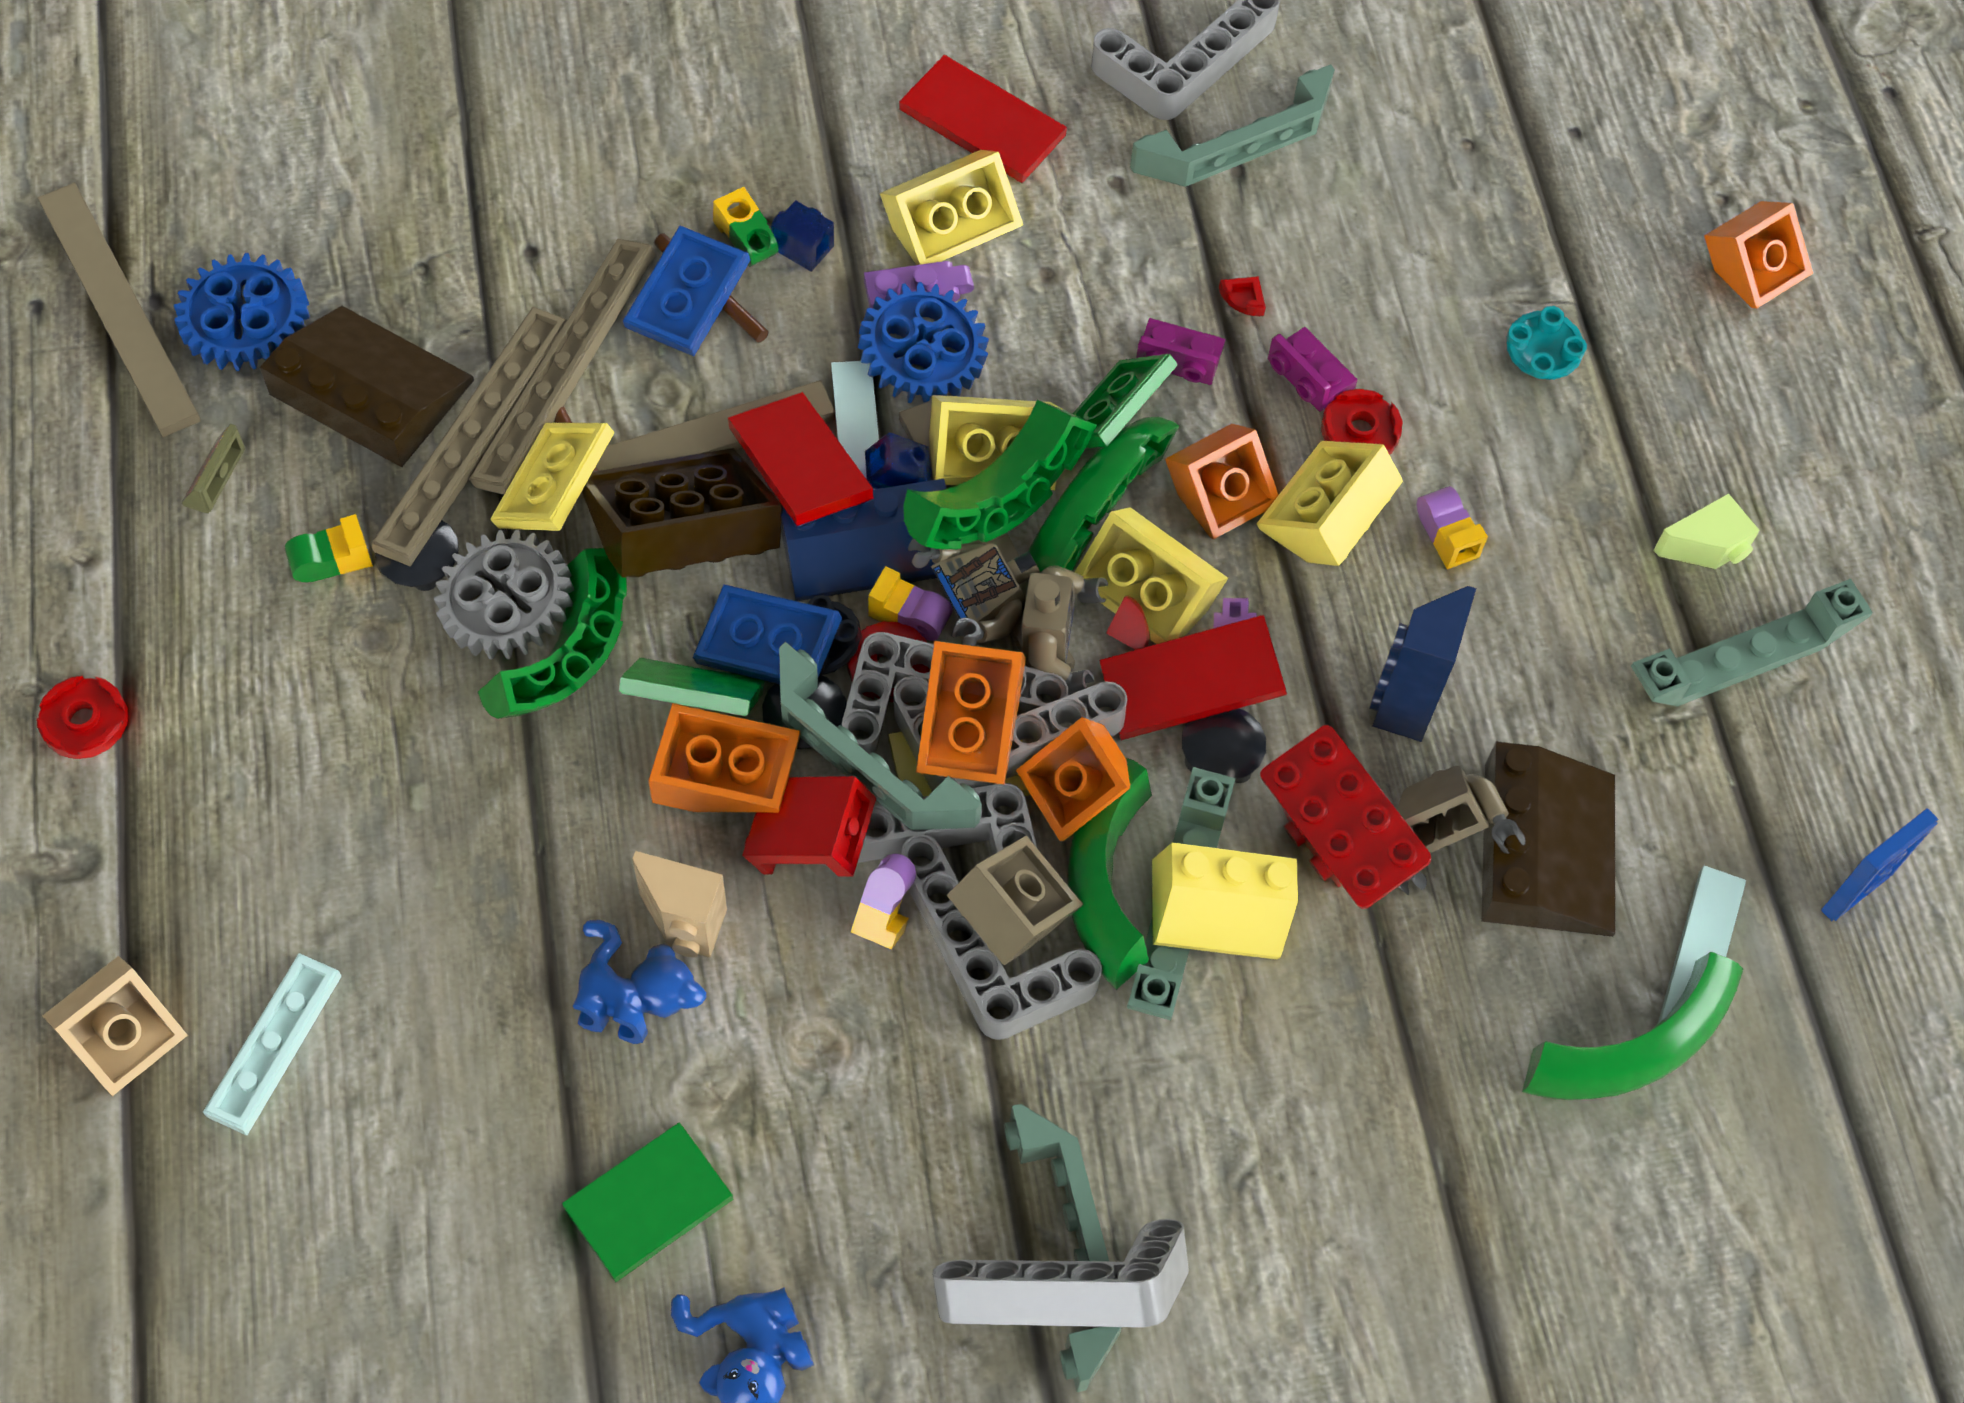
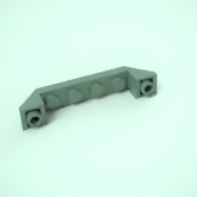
[1130,64,1335,187]
[1631,579,1873,707]
[779,642,982,830]
[1127,767,1236,1021]
[1004,1104,1122,1392]

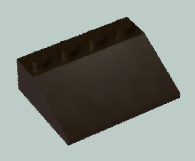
[260,306,474,467]
[582,448,782,578]
[1481,741,1615,937]

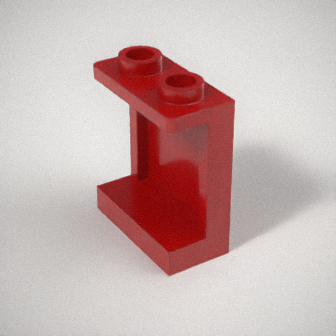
[742,776,876,877]

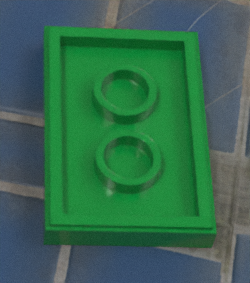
[1072,354,1178,448]
[619,658,765,716]
[562,1122,734,1282]

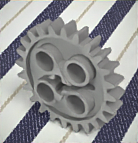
[434,530,574,659]

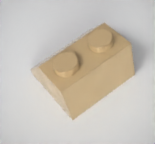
[632,851,727,958]
[42,956,188,1096]

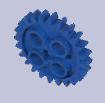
[174,253,310,371]
[858,282,989,403]

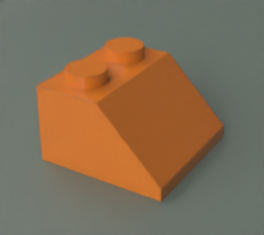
[1704,201,1813,309]
[1165,424,1278,539]
[1016,717,1130,841]

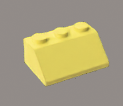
[880,150,1023,265]
[929,395,1063,491]
[1256,441,1403,566]
[1075,507,1228,644]
[1152,842,1298,960]

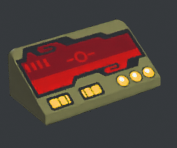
[182,424,245,514]

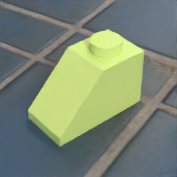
[1654,494,1760,569]

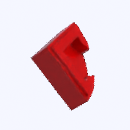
[1219,276,1266,317]
[1106,595,1150,650]

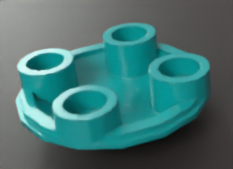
[1506,306,1587,380]

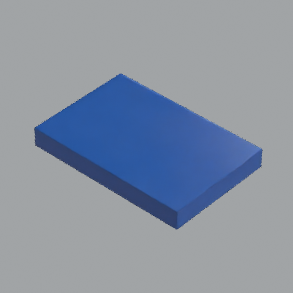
[623,226,751,356]
[693,584,842,684]
[1821,808,1939,921]

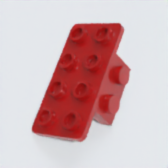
[1260,725,1431,909]

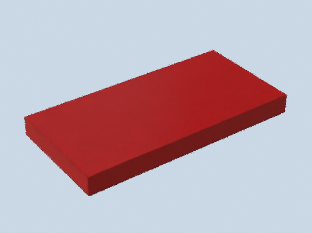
[899,54,1067,183]
[728,392,874,526]
[1099,615,1287,741]

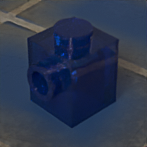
[771,200,834,272]
[865,432,932,489]

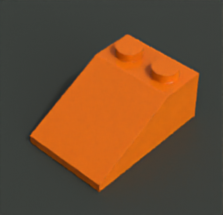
[916,641,1026,785]
[648,703,801,813]

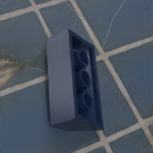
[781,478,946,601]
[1369,586,1477,742]

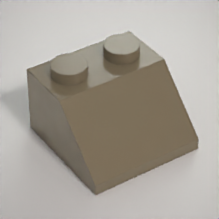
[947,835,1083,965]

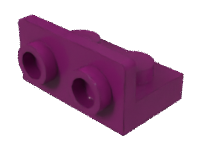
[1136,318,1226,385]
[1267,327,1358,412]

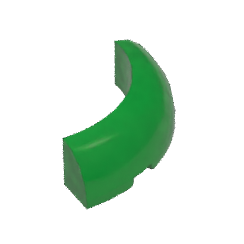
[903,400,1097,549]
[1028,416,1180,572]
[478,548,627,719]
[1067,758,1152,990]
[1522,952,1743,1100]

